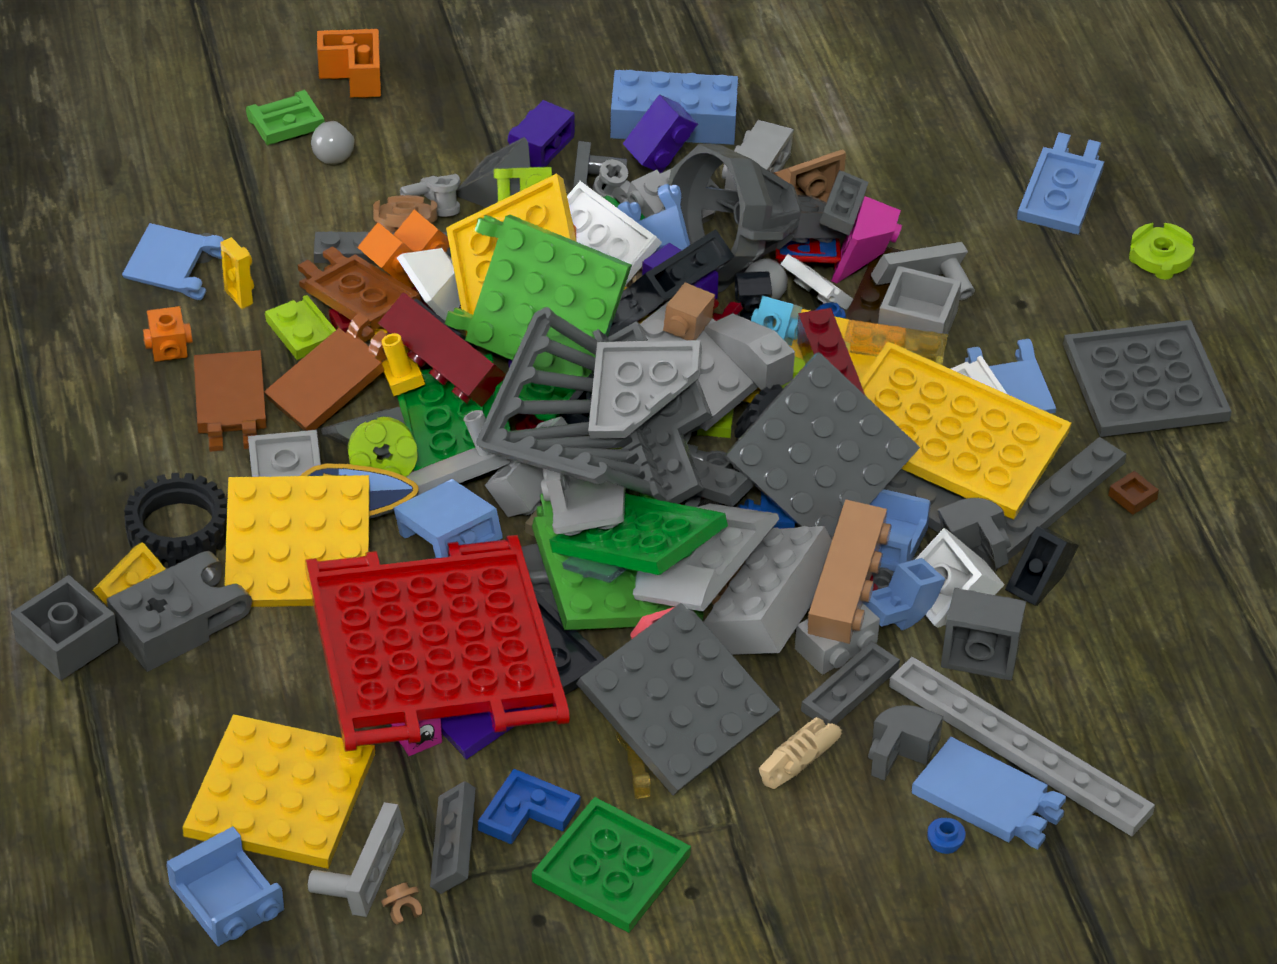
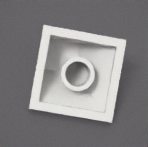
[397,248,460,329]
[916,528,1004,628]

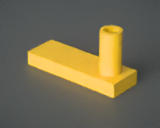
[369,327,425,396]

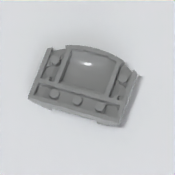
[633,503,779,611]

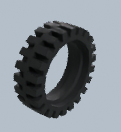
[124,472,228,568]

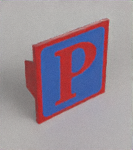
[775,238,841,268]

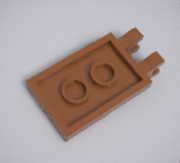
[298,246,420,331]
[264,312,387,431]
[194,350,267,452]

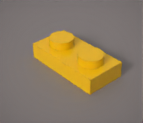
[220,237,254,309]
[93,542,166,607]

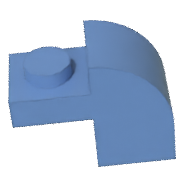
[863,558,945,630]

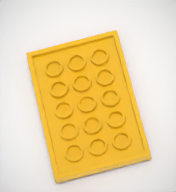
[860,341,1072,520]

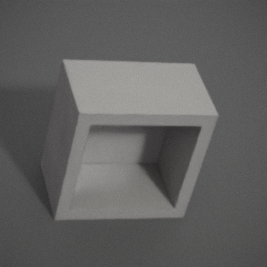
[878,266,961,353]

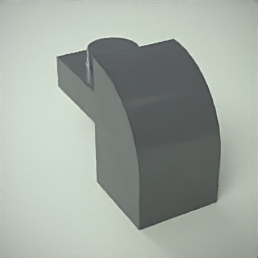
[938,498,1011,568]
[868,705,943,781]

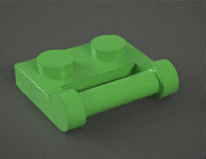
[246,90,324,145]

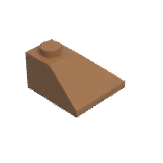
[773,149,846,202]

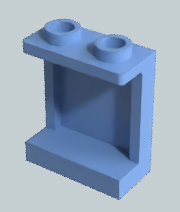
[393,479,503,558]
[869,489,931,571]
[167,826,284,946]

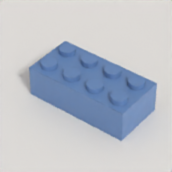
[610,70,738,145]

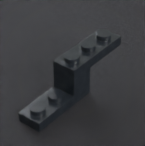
[608,229,735,337]

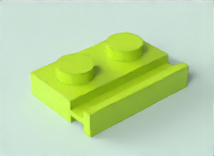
[265,295,336,360]

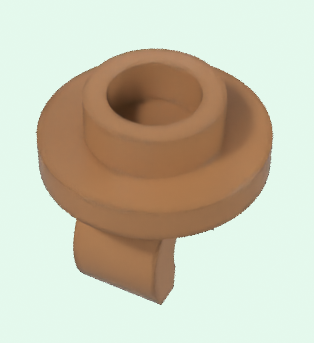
[381,882,422,925]

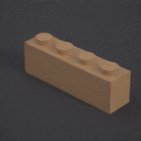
[808,499,892,644]

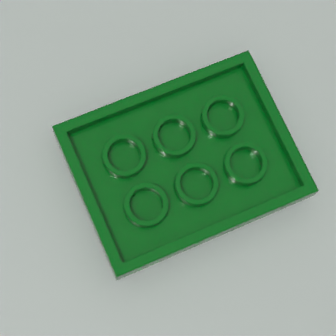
[397,353,511,471]
[550,494,728,575]

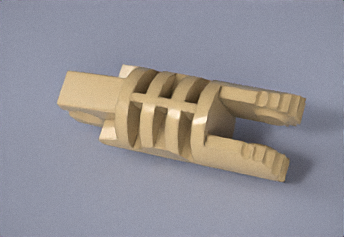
[759,717,842,789]

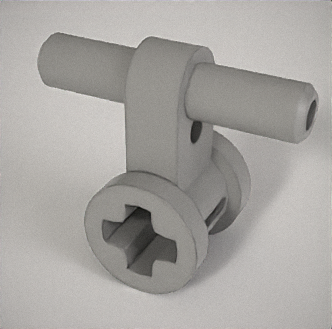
[593,159,631,203]
[400,173,460,217]

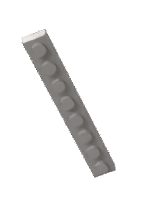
[889,657,1155,836]

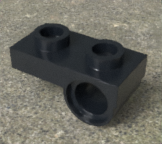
[735,271,772,321]

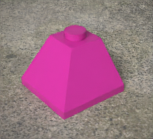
[831,196,902,284]

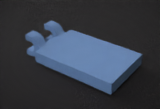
[1017,132,1104,235]
[912,737,1066,850]

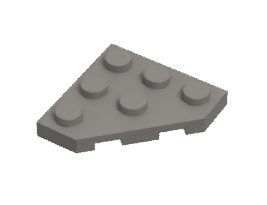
[588,340,702,439]

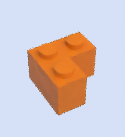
[317,29,381,98]
[357,209,450,288]

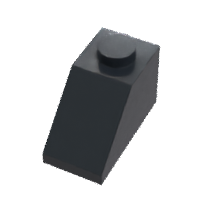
[1005,526,1079,606]

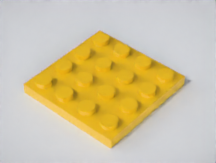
[446,173,577,336]
[225,475,370,607]
[183,714,375,869]

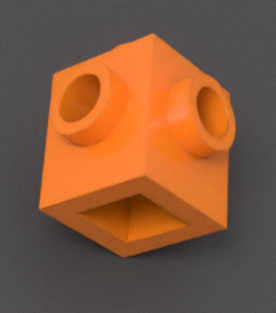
[143,306,192,362]

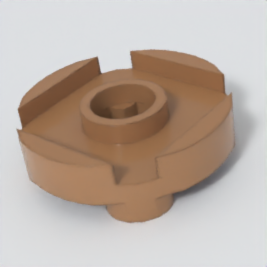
[373,195,438,232]

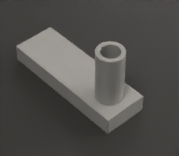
[871,242,975,300]
[406,410,511,495]
[308,802,405,917]

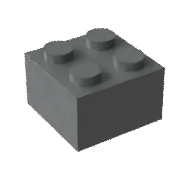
[11,575,118,681]
[941,588,1026,681]

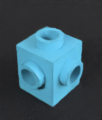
[751,296,802,346]

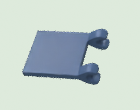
[617,184,690,254]
[122,223,224,300]
[965,339,1056,413]

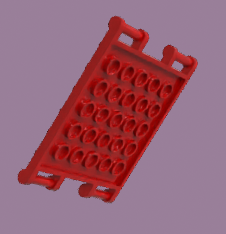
[305,535,570,752]

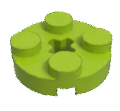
[1129,223,1195,280]
[348,417,418,477]

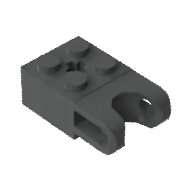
[107,551,252,672]

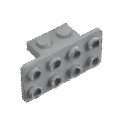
[541,469,626,535]

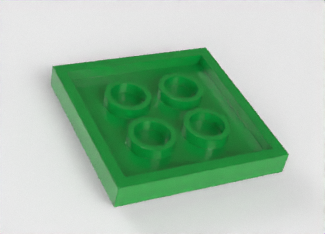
[532,797,691,933]

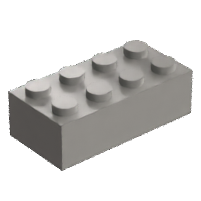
[704,526,832,654]

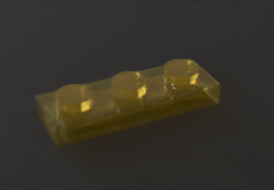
[844,320,948,365]

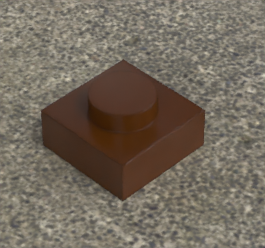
[1108,471,1159,515]

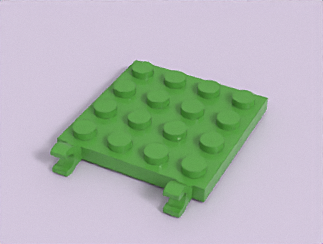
[444,215,632,377]
[532,493,704,630]

